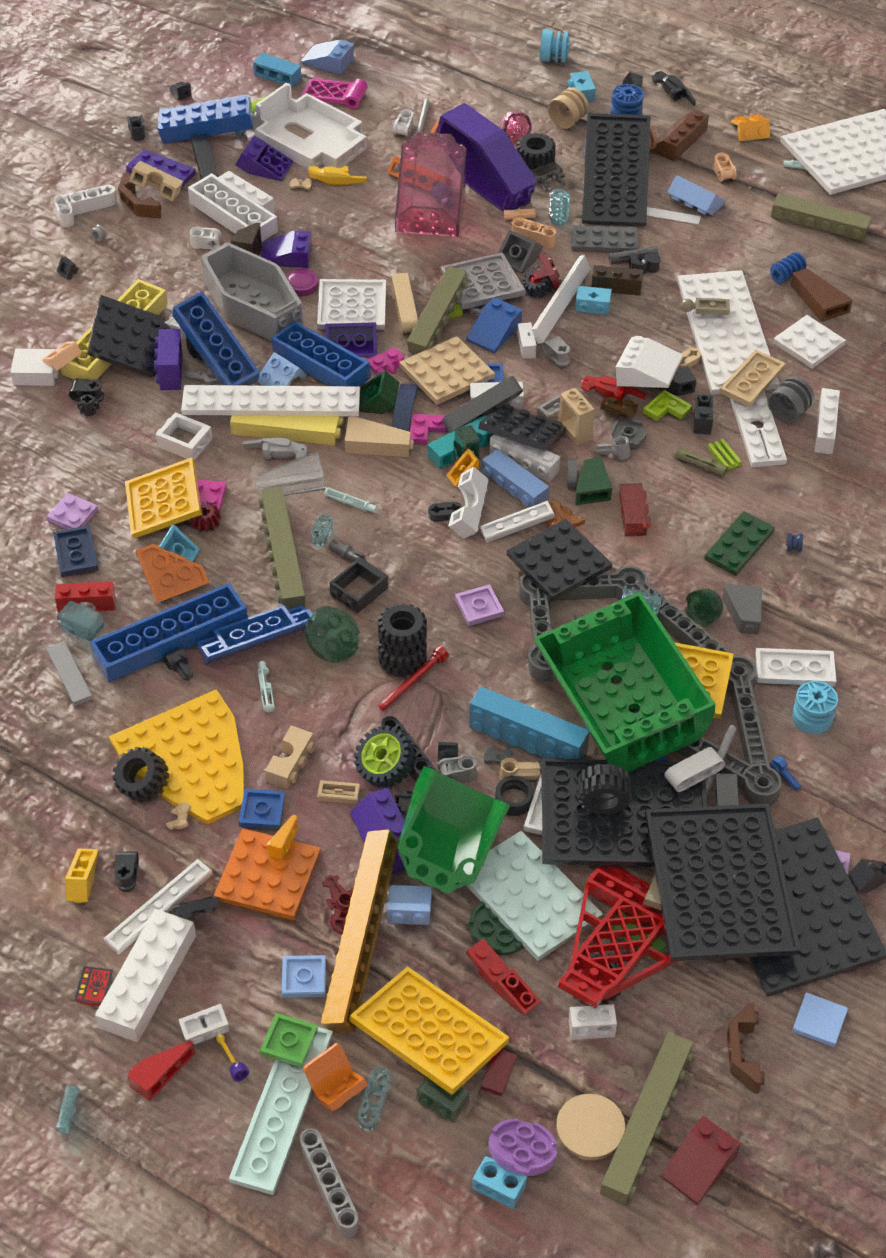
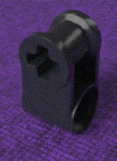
[127,114,145,141]
[69,378,104,402]
[114,851,139,892]

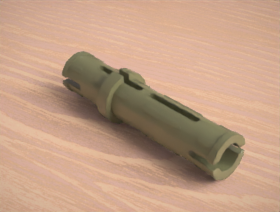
[675,447,728,477]

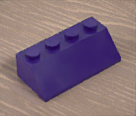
[350,787,406,875]

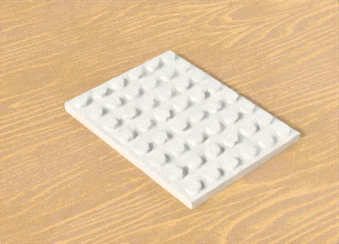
[780,109,886,195]

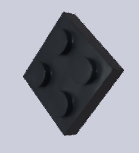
[174,895,220,918]

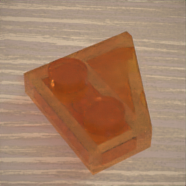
[545,499,585,527]

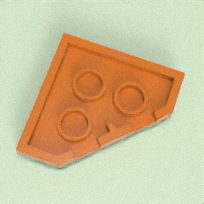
[135,544,209,604]

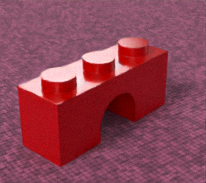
[55,581,116,613]

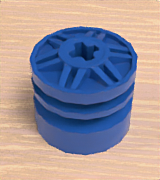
[610,84,644,115]

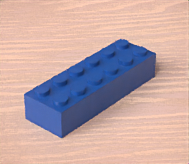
[158,94,253,144]
[172,291,260,386]
[271,321,371,387]

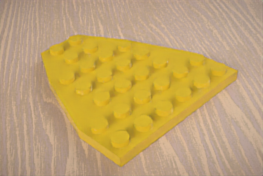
[109,689,244,825]

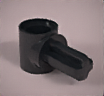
[163,647,193,681]

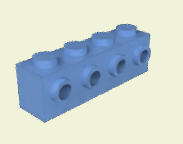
[482,449,549,507]

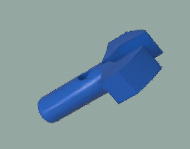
[770,756,801,791]

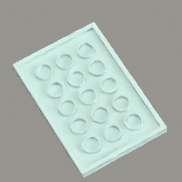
[467,831,603,961]

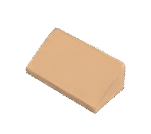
[42,342,82,370]

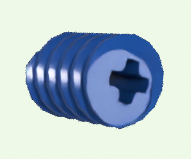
[770,252,807,284]

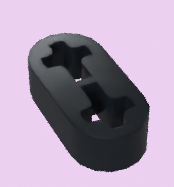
[428,502,462,522]

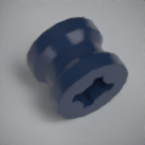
[786,533,803,552]

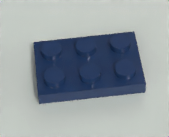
[53,525,98,577]

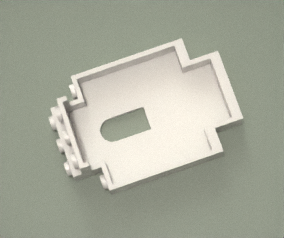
[253,83,367,169]

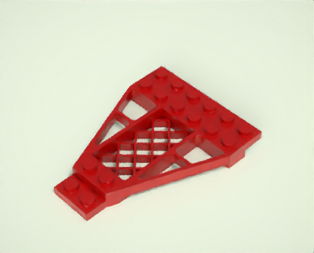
[558,866,678,1009]

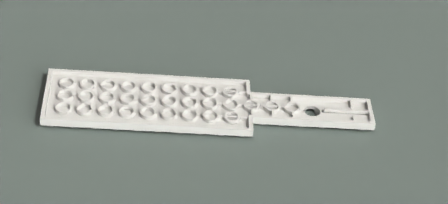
[677,270,787,468]

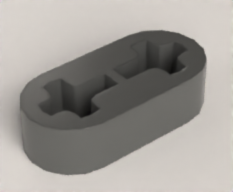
[567,458,577,488]

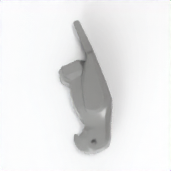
[243,438,308,460]

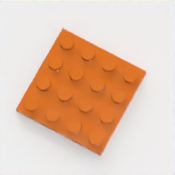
[214,828,321,920]

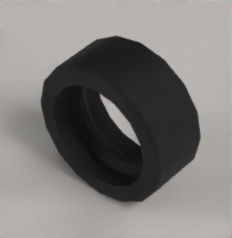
[495,776,534,816]

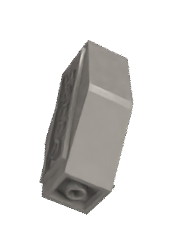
[201,242,303,341]

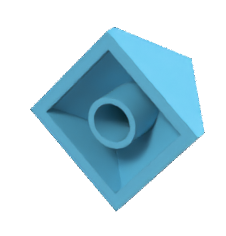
[159,525,200,562]

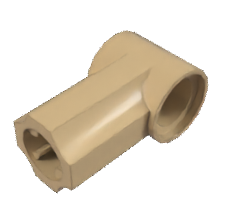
[499,758,540,781]

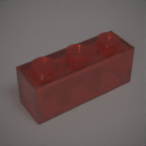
[619,483,651,536]

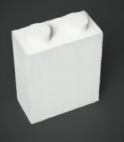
[10,349,59,386]

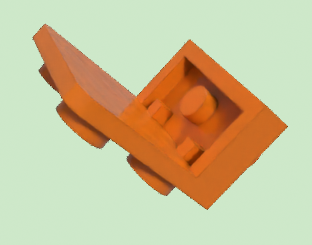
[303,1043,368,1112]

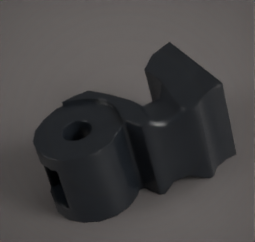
[628,253,661,274]

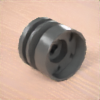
[767,377,815,423]

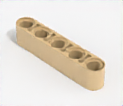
[391,273,418,334]

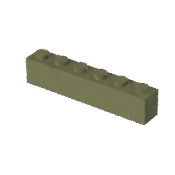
[771,193,871,241]
[407,266,469,354]

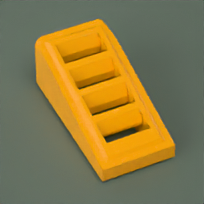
[266,815,299,860]

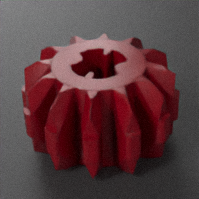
[190,502,221,533]

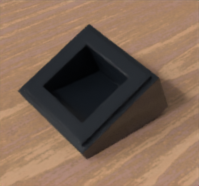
[438,742,458,766]

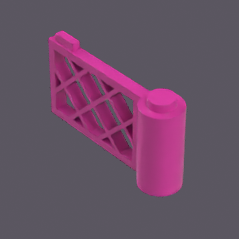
[301,78,368,109]

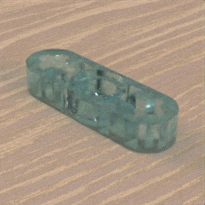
[358,1067,391,1131]

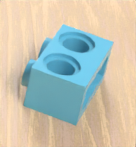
[472,1156,527,1210]

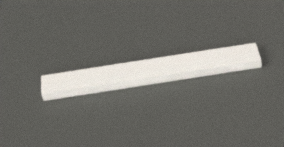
[531,255,591,344]

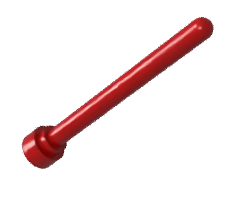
[379,646,449,710]

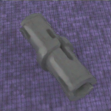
[328,539,365,562]

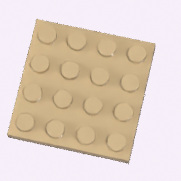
[399,336,495,405]

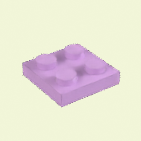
[46,493,98,529]
[455,584,504,626]

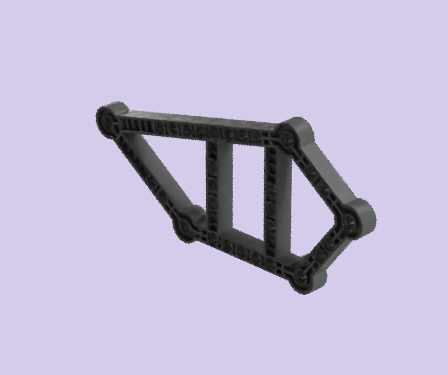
[519,566,782,806]

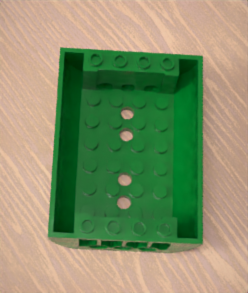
[534,592,716,772]

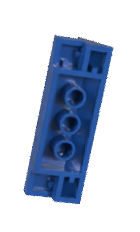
[196,605,316,665]

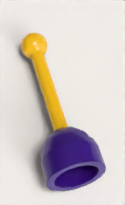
[216,1034,249,1082]

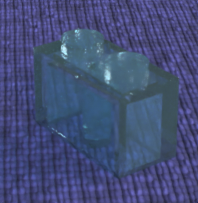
[57,600,104,641]

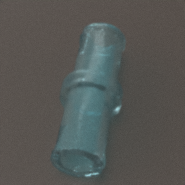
[55,1085,80,1134]

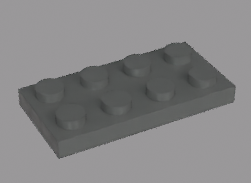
[572,225,638,253]

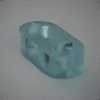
[311,514,333,546]

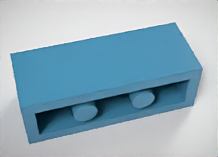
[253,53,302,87]

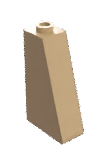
[345,416,414,457]

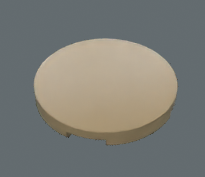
[556,1094,625,1161]

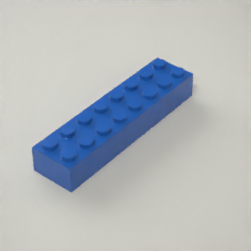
[90,583,248,682]

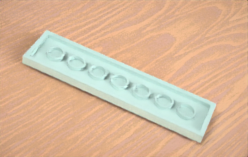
[229,1027,333,1195]

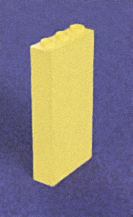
[230,385,344,446]

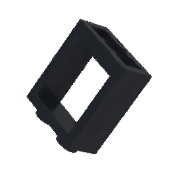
[330,557,388,614]

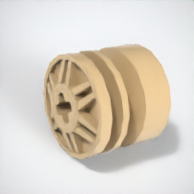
[548,87,589,129]

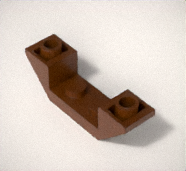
[118,172,162,218]
[727,1003,765,1094]

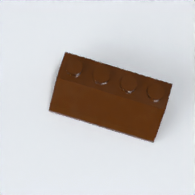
[650,110,709,161]

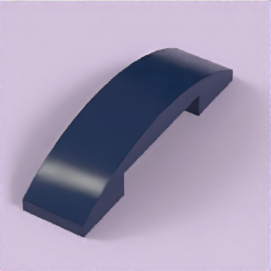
[392,383,418,432]

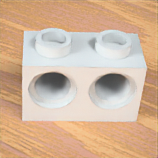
[178,1004,230,1045]
[569,1004,617,1040]

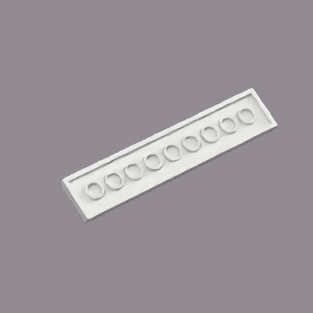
[181,385,360,416]

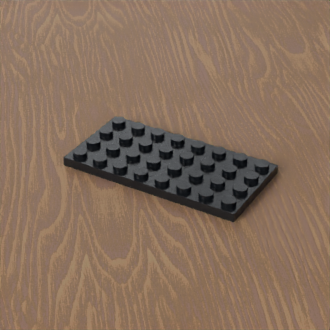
[582,113,651,227]

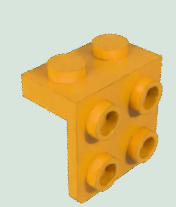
[731,114,770,141]

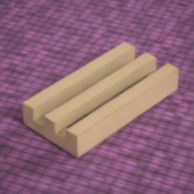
[317,780,360,805]

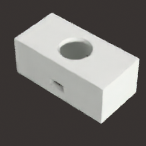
[517,322,536,359]

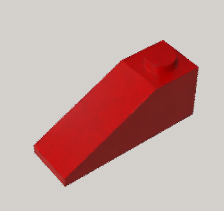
[127,1040,195,1101]

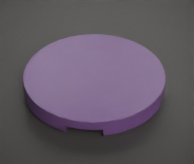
[488,1118,557,1176]

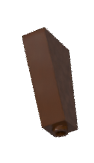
[790,268,853,322]

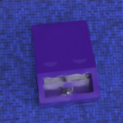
[235,135,294,181]

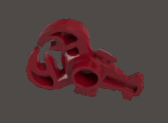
[322,875,354,935]

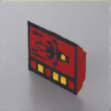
[74,966,113,1006]

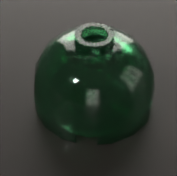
[685,588,724,627]

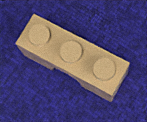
[129,161,183,202]
[265,726,315,790]

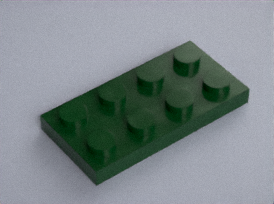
[704,511,775,576]

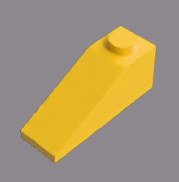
[65,849,99,903]

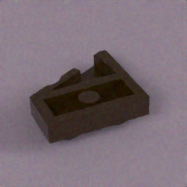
[600,397,638,421]

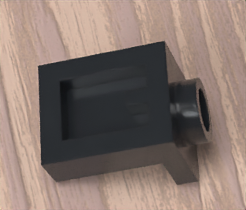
[169,81,192,101]

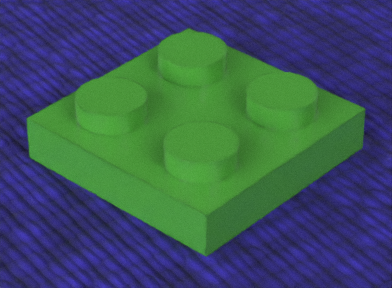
[260,1013,318,1068]

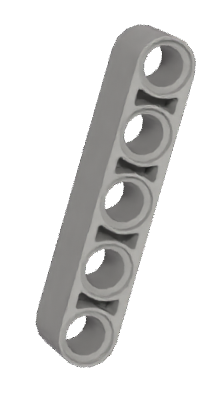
[300,1129,359,1238]

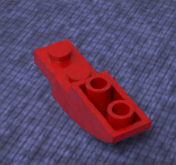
[466,938,541,1016]

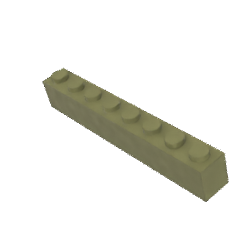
[258,487,306,610]
[600,1032,695,1205]

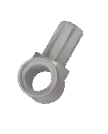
[595,436,631,460]

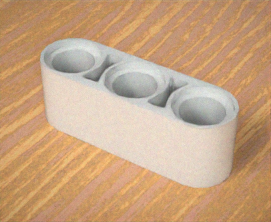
[665,747,725,792]

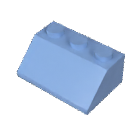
[667,175,726,215]

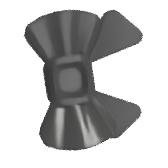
[484,746,513,763]

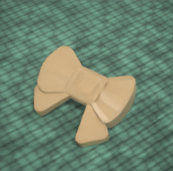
[290,178,312,191]
[166,803,191,830]

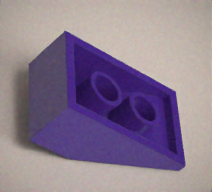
[261,231,312,268]

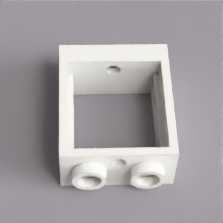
[156,412,212,460]

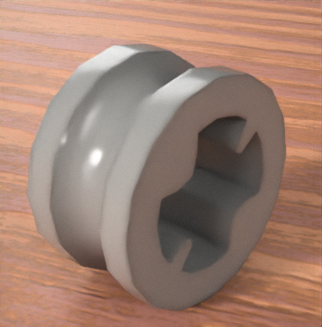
[90,225,107,241]

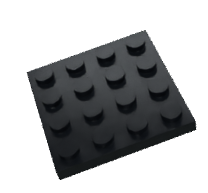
[86,295,165,377]
[478,404,567,451]
[507,519,612,601]

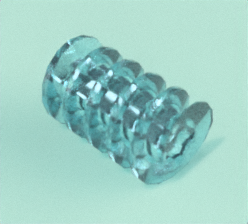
[549,189,570,225]
[621,585,663,615]

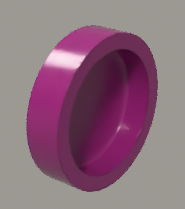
[286,269,318,297]

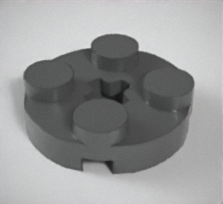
[611,418,647,450]

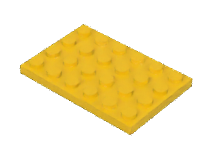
[349,967,509,1095]

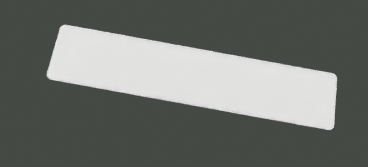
[647,207,701,224]

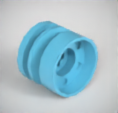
[540,29,570,64]
[792,681,838,734]

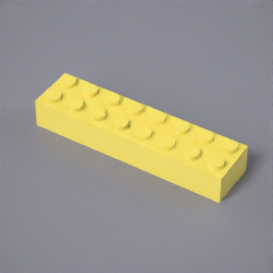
[61,279,168,380]

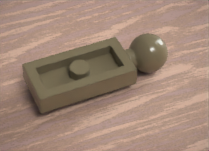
[681,298,730,315]

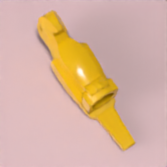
[308,166,367,185]

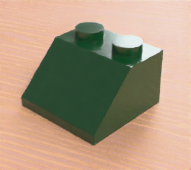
[359,371,400,414]

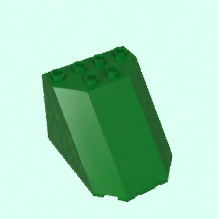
[398,766,510,893]

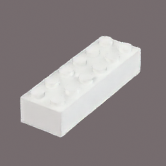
[188,173,278,242]
[95,909,196,1042]

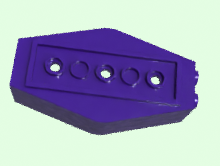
[435,103,537,213]

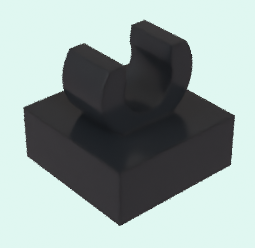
[56,257,79,279]

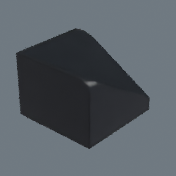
[623,72,643,88]

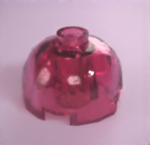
[500,110,532,143]

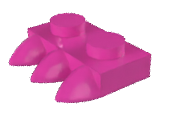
[366,347,404,375]

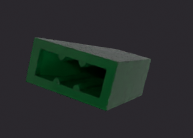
[575,457,612,506]

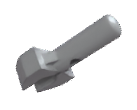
[186,369,217,385]

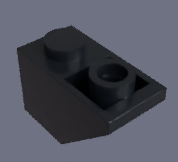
[655,366,696,396]
[693,394,713,435]
[847,858,886,893]

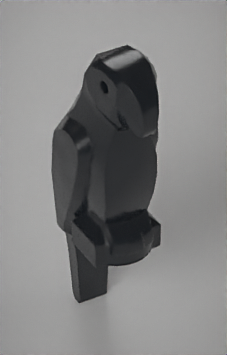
[652,71,696,106]

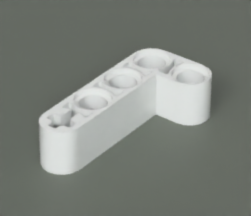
[54,185,117,227]

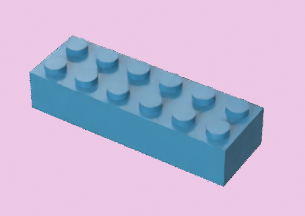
[469,687,589,759]

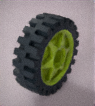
[354,726,416,788]

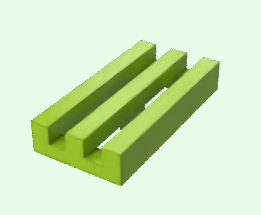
[707,439,742,470]

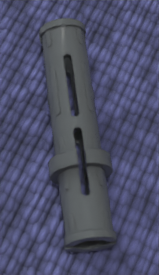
[608,246,659,264]

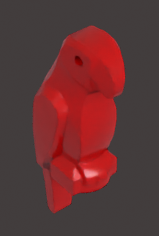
[581,376,646,401]

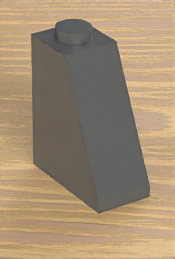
[722,584,762,634]

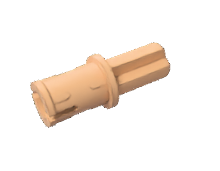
[504,208,536,221]

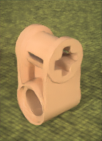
[713,153,737,182]

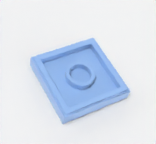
[282,955,326,998]
[792,993,848,1048]

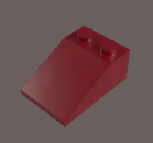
[660,1116,741,1205]

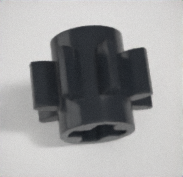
[77,395,100,416]

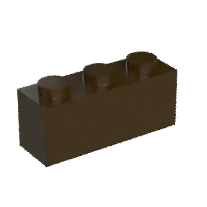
[591,265,643,296]

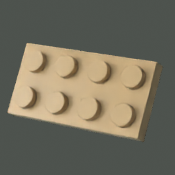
[719,349,786,407]

